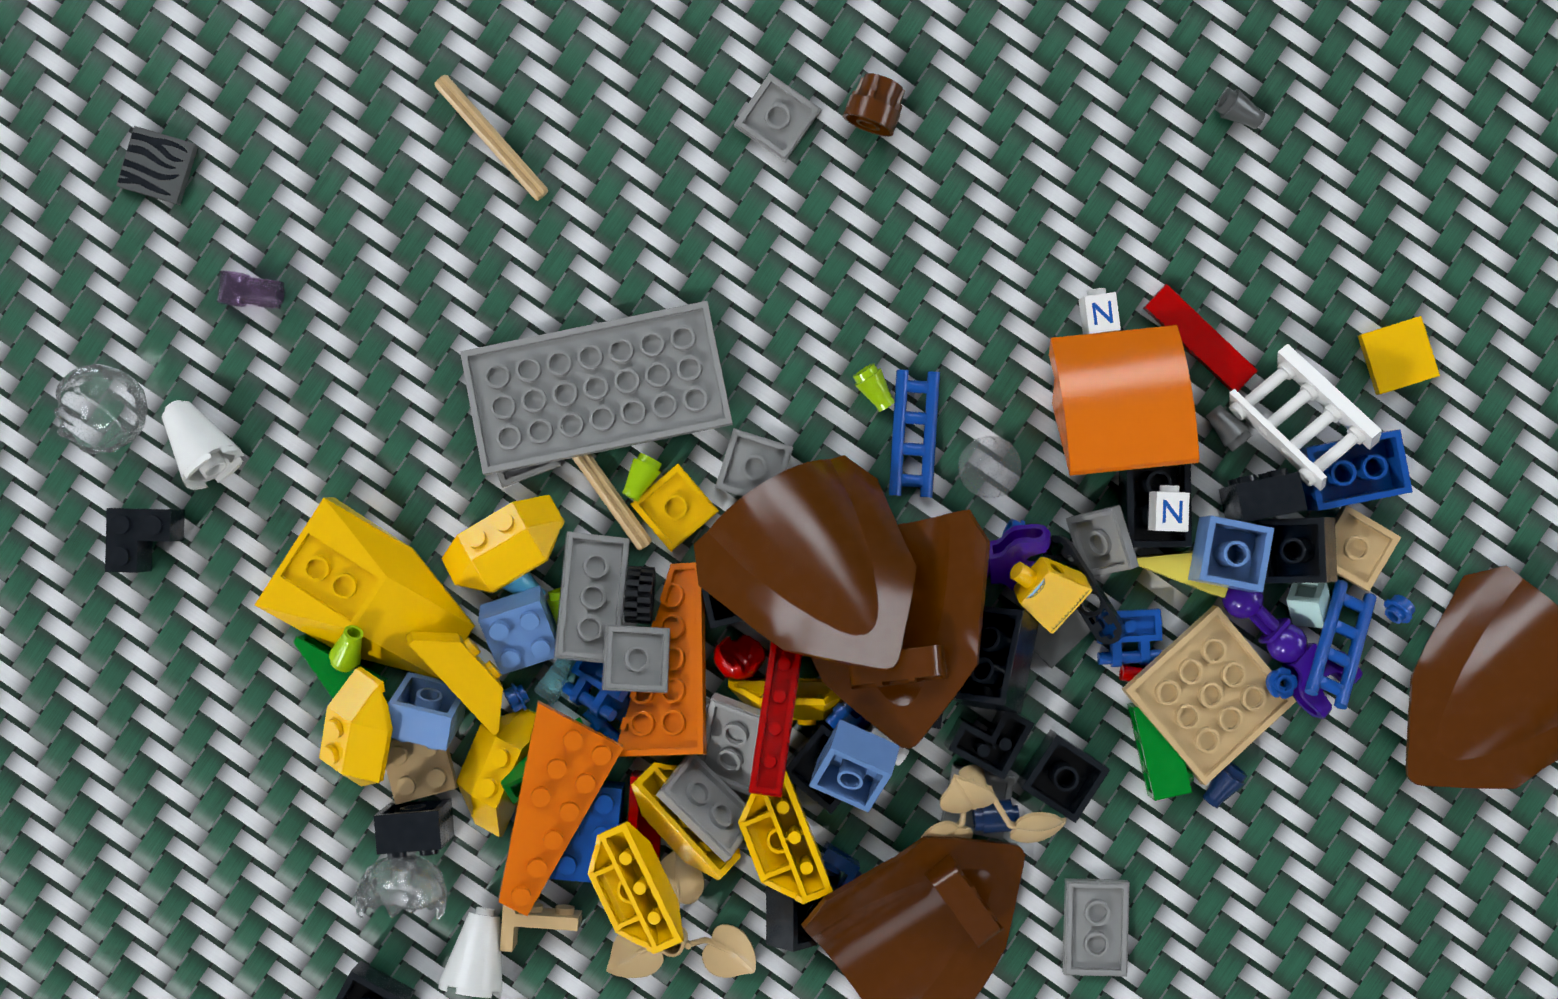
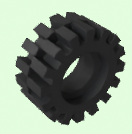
[624,566,656,624]

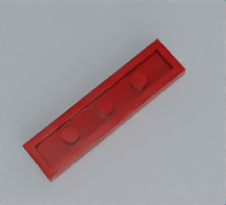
[1143,284,1258,392]

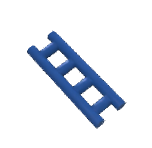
[889,370,940,498]
[1305,580,1377,710]

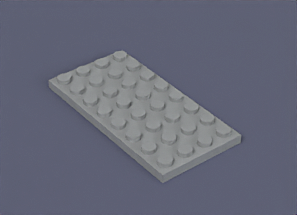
[460,301,733,476]

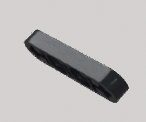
[1042,535,1125,645]

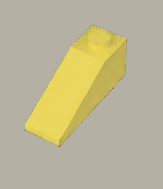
[1136,551,1228,598]

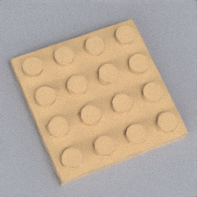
[1122,605,1297,786]

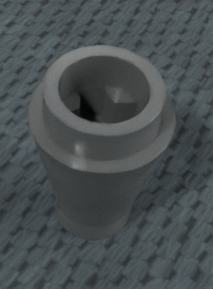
[1215,88,1265,129]
[1206,404,1253,452]

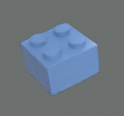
[1188,515,1274,592]
[478,585,557,675]
[388,672,466,751]
[809,720,900,812]

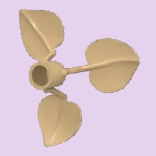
[921,765,1067,843]
[606,851,756,978]

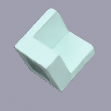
[1286,583,1331,628]

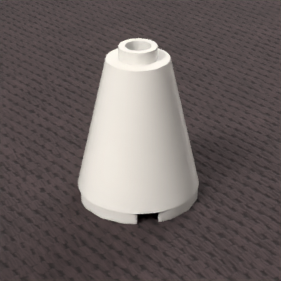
[162,400,244,490]
[438,907,503,998]

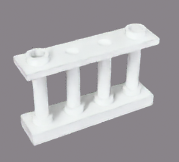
[1229,344,1382,491]

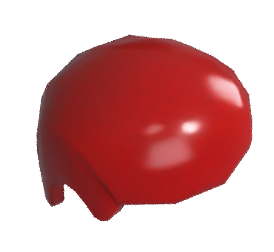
[714,634,765,680]

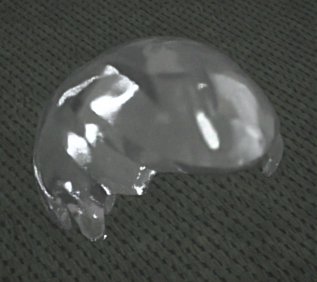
[54,364,148,454]
[355,854,448,921]

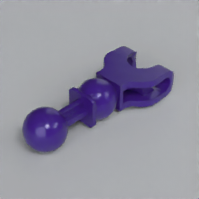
[987,524,1051,591]
[1222,588,1363,719]

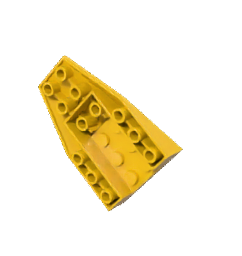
[254,497,475,679]

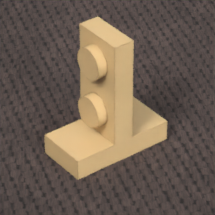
[500,902,582,952]

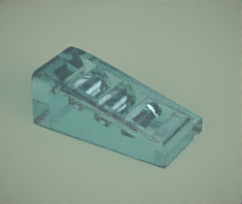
[534,659,575,705]

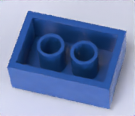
[1300,429,1413,511]
[550,781,625,883]

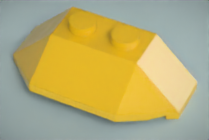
[441,495,565,593]
[406,631,503,736]
[319,666,393,787]
[728,677,843,725]
[456,709,536,837]
[631,762,741,880]
[738,770,833,904]
[588,821,684,954]

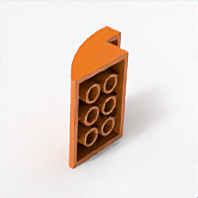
[1049,325,1200,476]

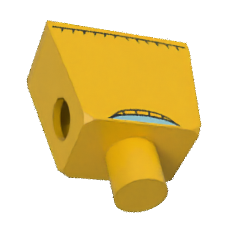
[1010,557,1093,634]

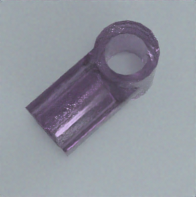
[217,271,285,309]

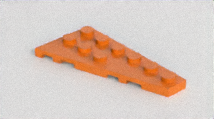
[618,562,707,757]
[499,700,624,916]

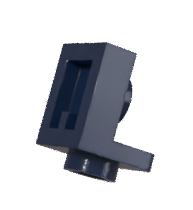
[820,841,862,888]

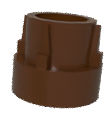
[843,73,905,137]

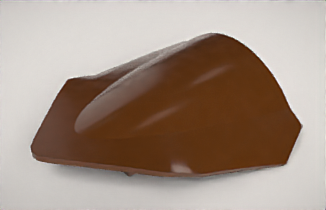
[694,455,917,671]
[811,510,990,749]
[1405,565,1558,789]
[801,836,1025,999]

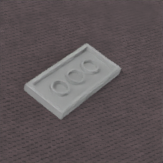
[554,531,630,663]

